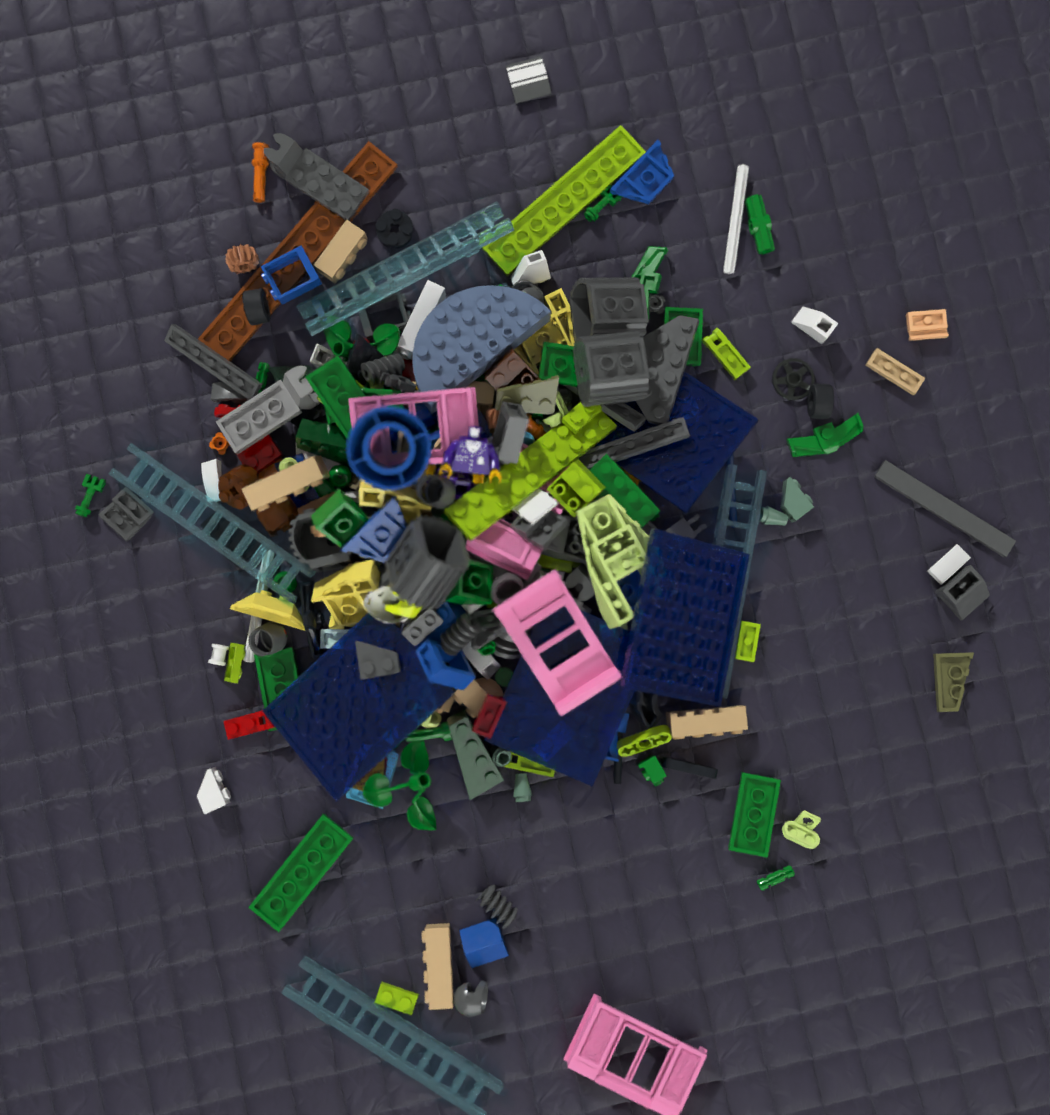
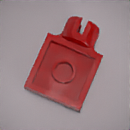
[236,434,284,475]

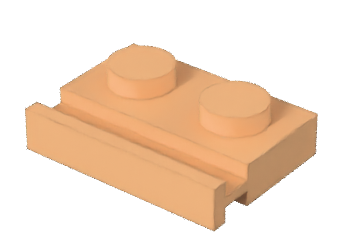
[906,309,949,341]

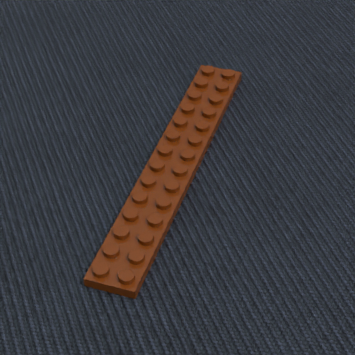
[198,141,398,362]

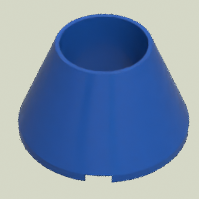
[347,406,431,490]

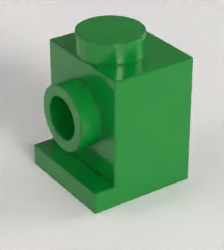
[637,754,667,787]

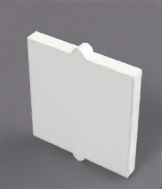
[512,489,558,525]

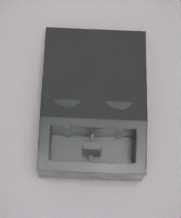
[541,514,587,564]

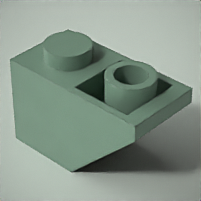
[780,477,814,523]

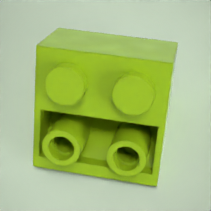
[547,459,606,517]

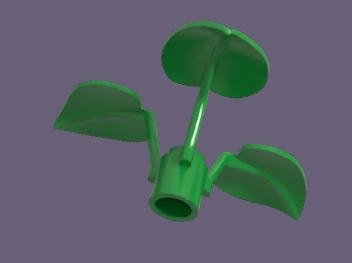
[323,320,400,388]
[362,740,436,831]

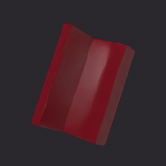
[471,693,507,739]

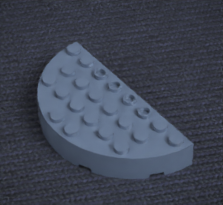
[413,285,551,414]

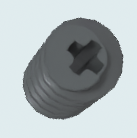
[361,353,405,386]
[440,613,482,656]
[476,885,518,930]

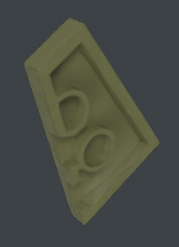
[495,375,559,415]
[933,652,974,712]

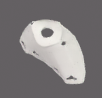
[363,586,409,624]

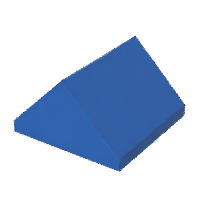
[459,917,509,968]

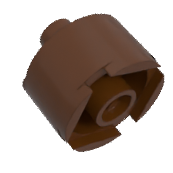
[218,464,262,510]
[256,496,299,537]

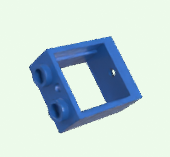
[261,245,322,305]
[416,638,476,690]

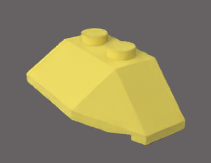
[230,590,305,631]

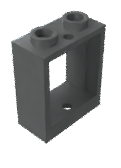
[355,288,411,341]
[491,401,529,464]

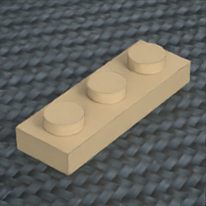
[865,348,925,395]

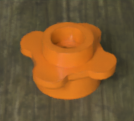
[209,432,230,455]

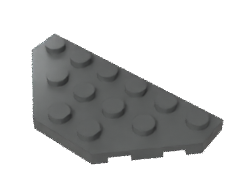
[636,315,699,425]

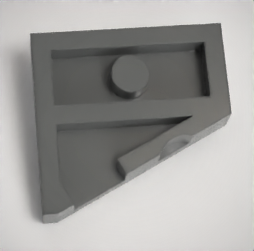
[471,609,507,650]
[355,641,401,680]

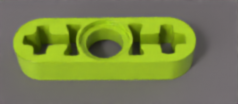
[617,725,672,757]

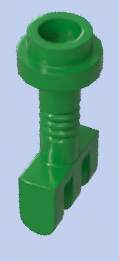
[584,185,622,222]
[75,474,106,518]

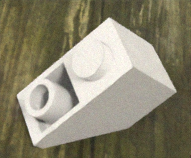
[510,250,551,290]
[791,307,838,344]
[197,767,231,814]

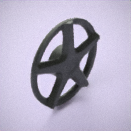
[772,358,815,400]

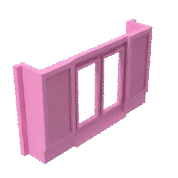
[349,387,479,466]
[466,443,569,581]
[493,570,622,716]
[563,994,707,1115]

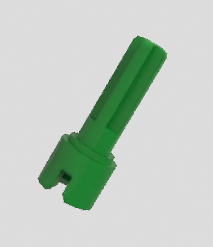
[405,721,453,742]

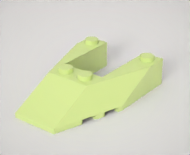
[577,494,681,629]

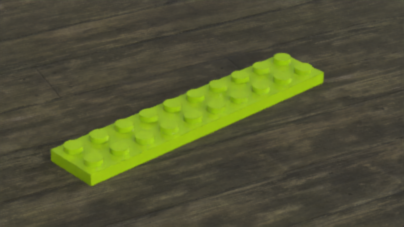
[482,125,646,276]
[444,411,617,542]

